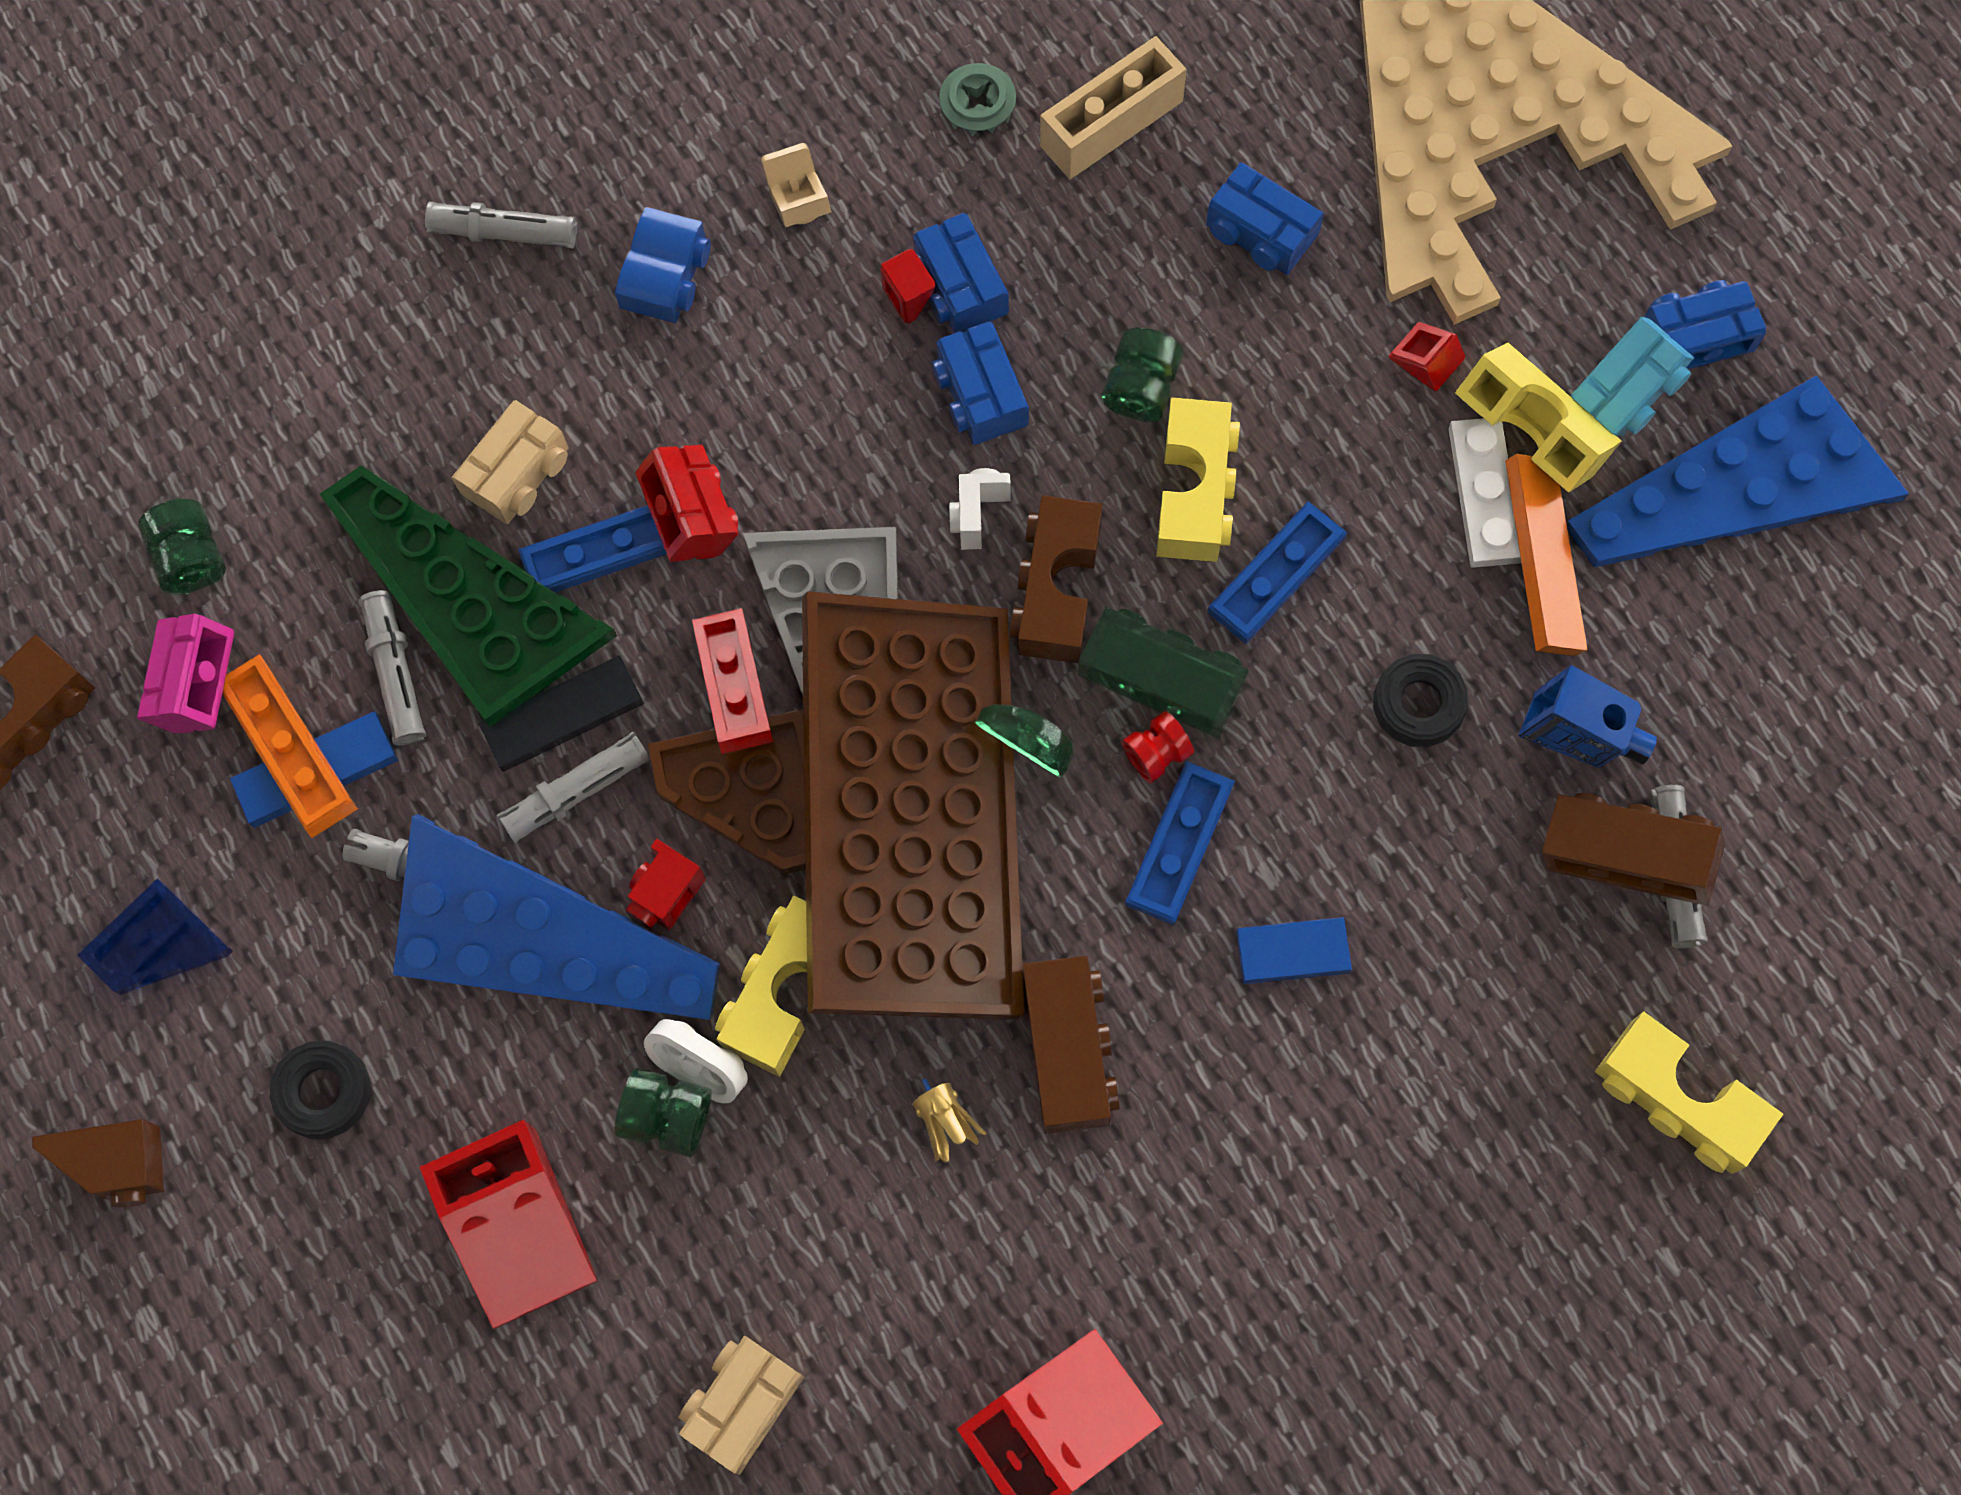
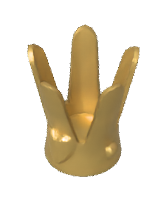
[912,1079,987,1163]

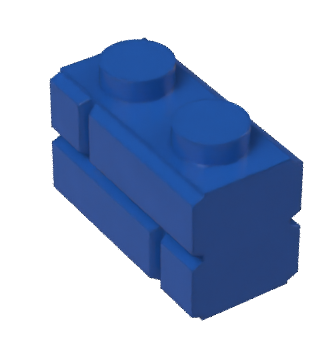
[1206,162,1324,275]
[913,213,1009,333]
[1644,280,1766,369]
[931,321,1029,445]

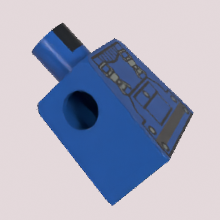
[1518,665,1657,768]

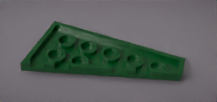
[320,465,618,726]

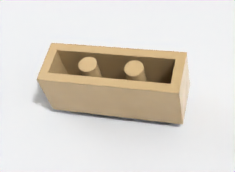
[1040,36,1187,180]

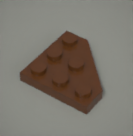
[648,709,806,874]

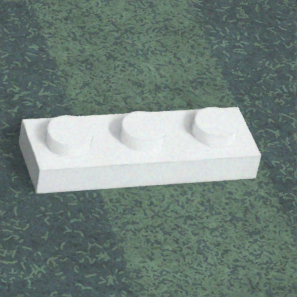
[1448,418,1521,568]

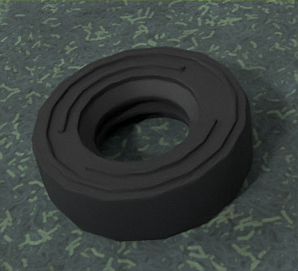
[1373,654,1468,747]
[269,1041,371,1139]

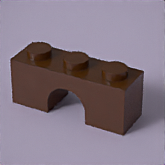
[1010,495,1103,664]
[0,634,95,790]

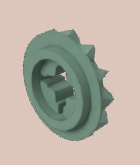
[939,63,1016,136]

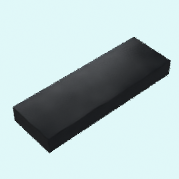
[478,655,644,772]

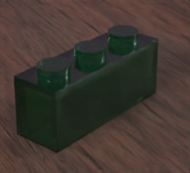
[1078,607,1249,739]

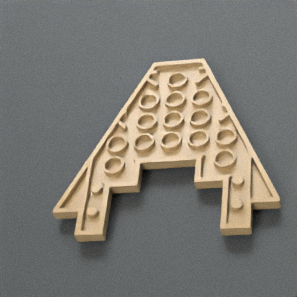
[1360,0,1732,325]

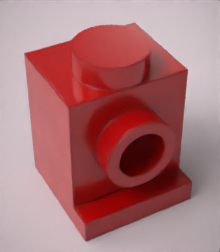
[625,838,706,931]

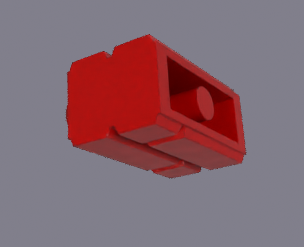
[635,445,739,562]

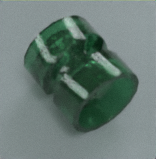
[1101,327,1184,422]
[138,499,226,595]
[614,1068,712,1158]

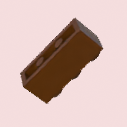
[1542,793,1725,906]
[1023,955,1120,1134]

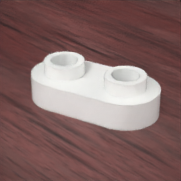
[644,1019,748,1103]

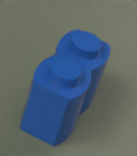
[615,207,711,324]

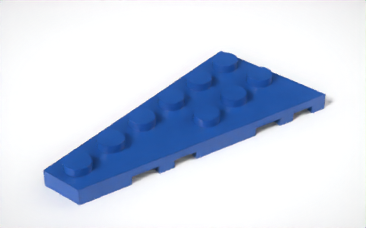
[1567,375,1909,567]
[393,814,720,1020]

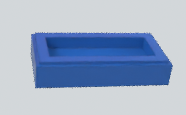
[1236,917,1352,985]

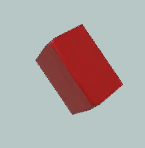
[880,249,935,324]
[1389,322,1465,392]

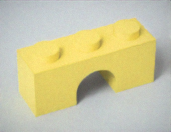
[1455,343,1622,492]
[1156,398,1240,562]
[715,895,807,1077]
[1595,1011,1783,1174]

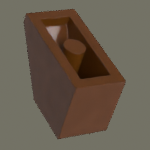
[32,1119,164,1207]

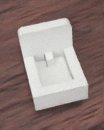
[950,468,1011,550]

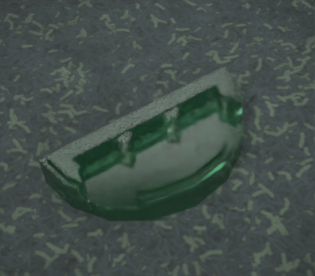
[976,704,1074,778]

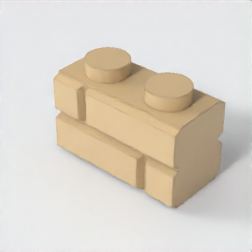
[451,400,569,525]
[679,1336,804,1475]

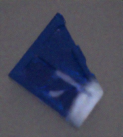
[77,878,233,995]

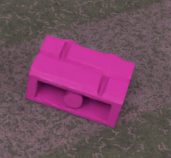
[137,614,235,733]

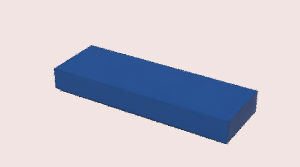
[1207,501,1347,644]
[518,505,667,593]
[230,711,399,828]
[1125,761,1235,926]

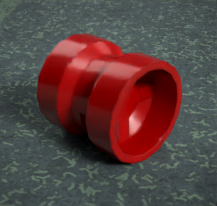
[1121,711,1194,783]

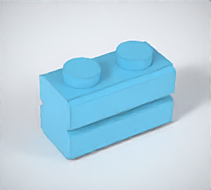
[1571,317,1694,436]

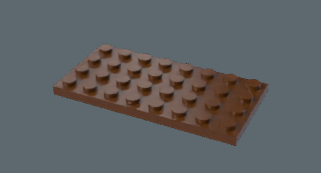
[802,591,1024,1020]

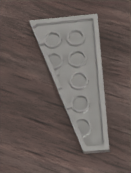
[742,527,898,696]

